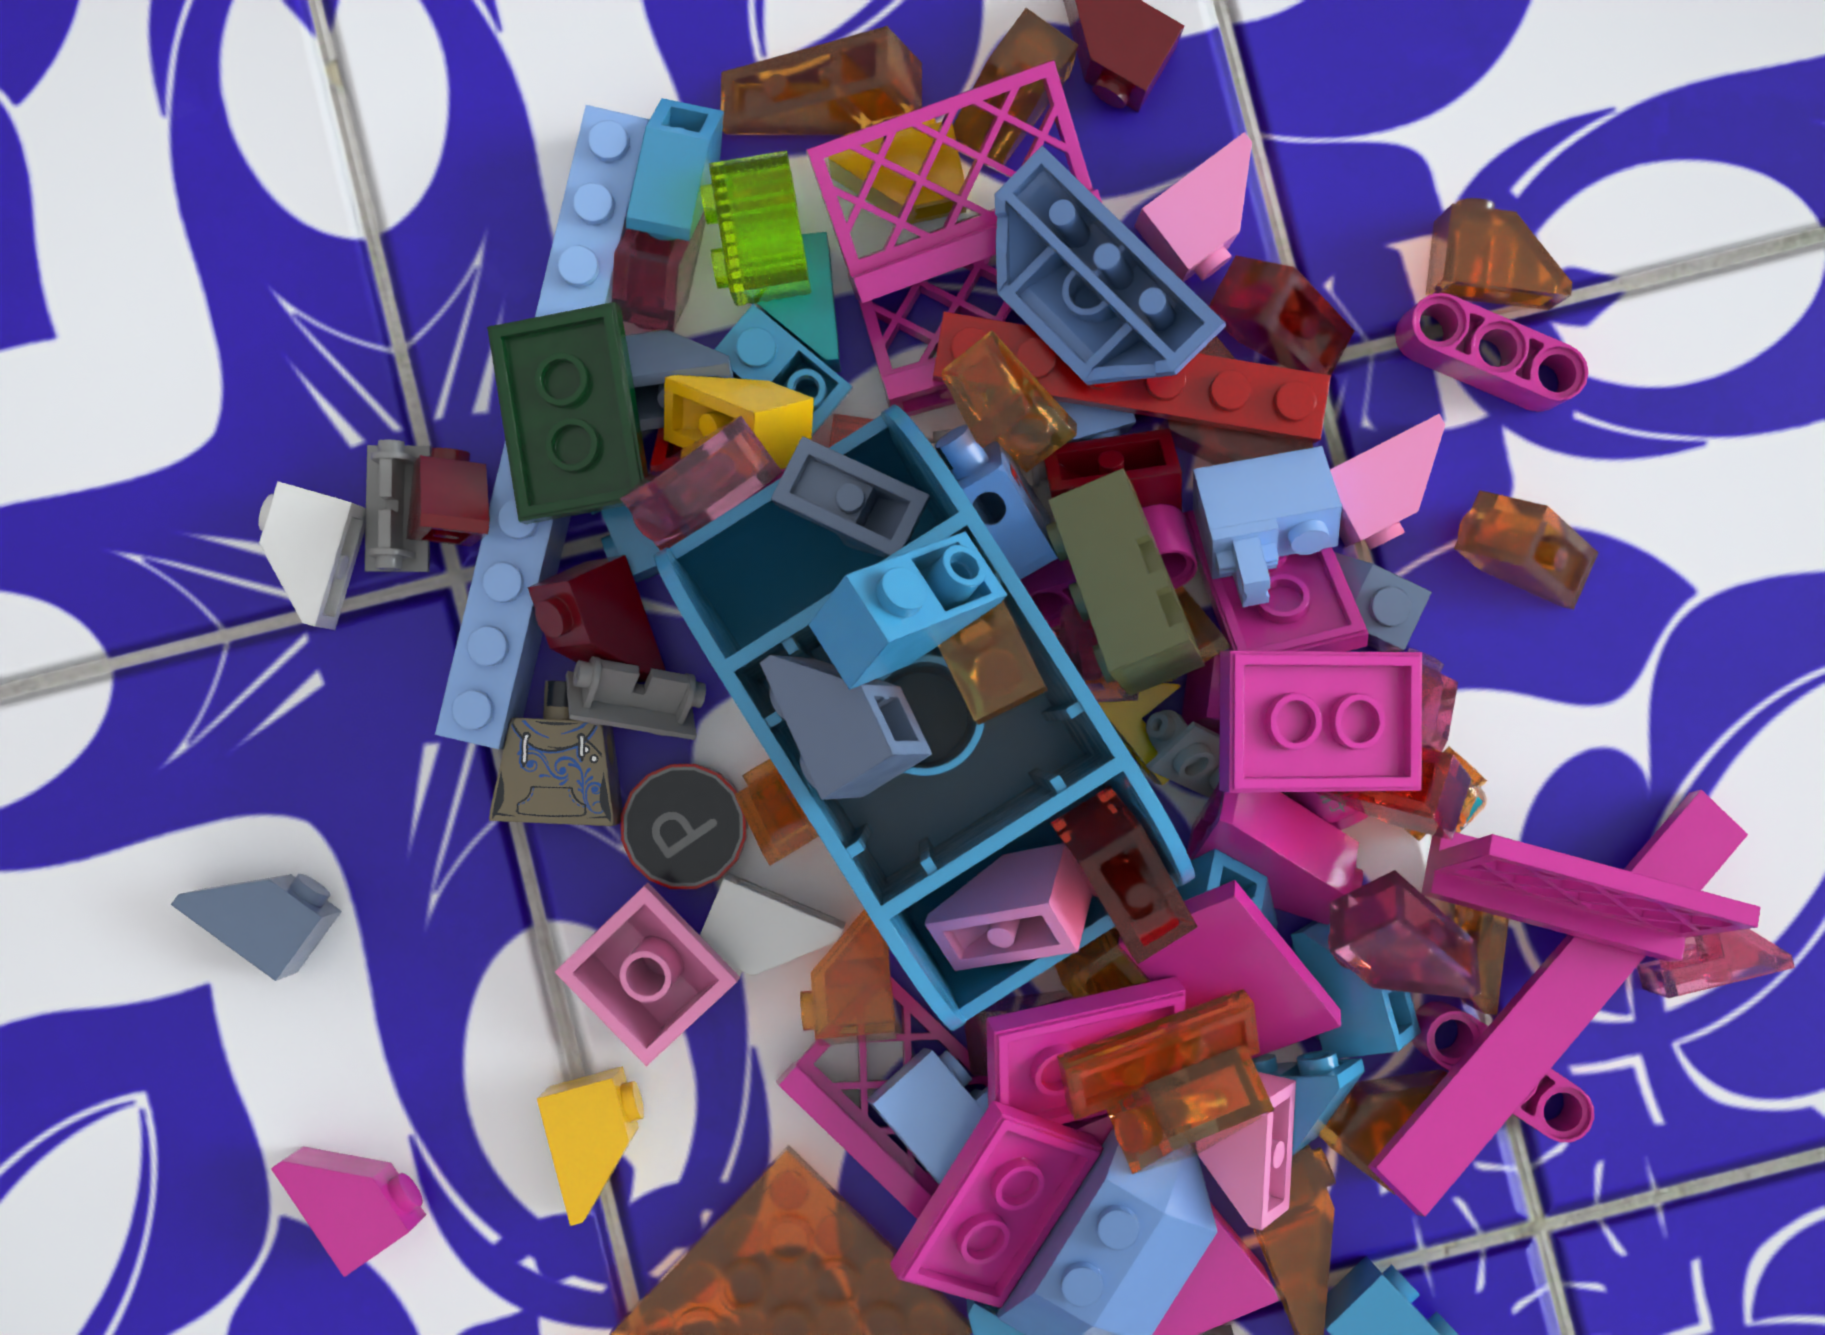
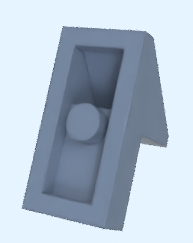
[771,436,931,558]

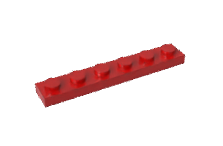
[933,311,1331,443]

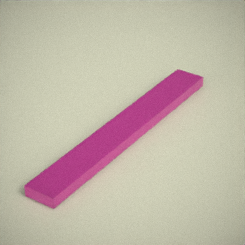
[1368,790,1748,1217]

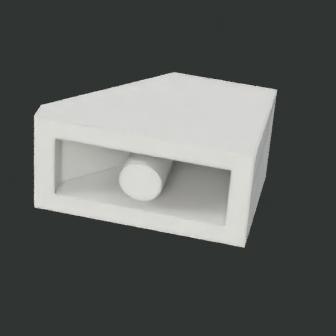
[259,481,366,630]
[700,874,846,976]

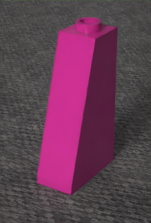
[1062,1110,1279,1335]

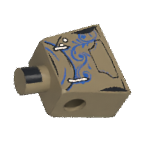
[489,681,623,826]

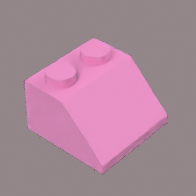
[555,883,740,1066]

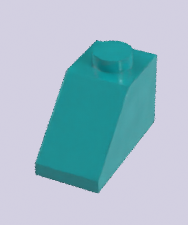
[741,232,841,372]

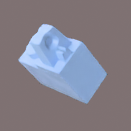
[1193,446,1342,607]
[867,1048,988,1185]

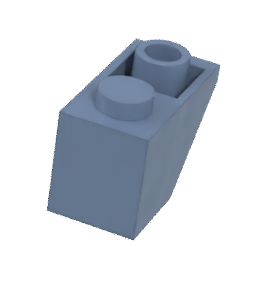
[760,655,932,800]

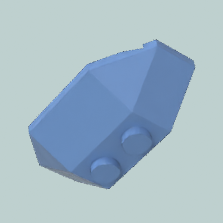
[994,146,1226,385]
[997,1095,1218,1335]

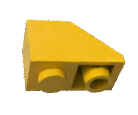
[828,118,966,224]

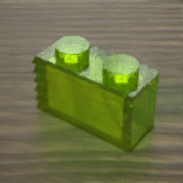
[700,150,812,306]

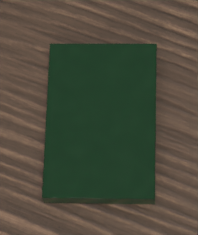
[487,302,653,524]

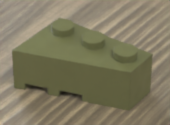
[1046,468,1205,696]

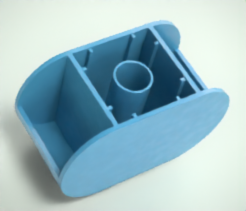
[654,404,1195,1031]

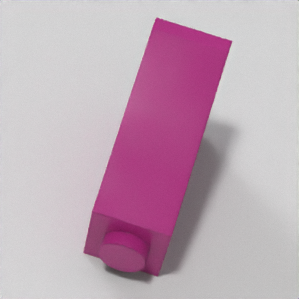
[1187,783,1363,925]

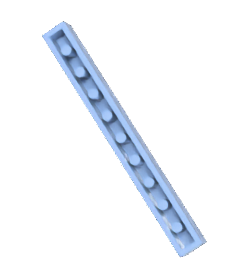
[435,105,649,749]

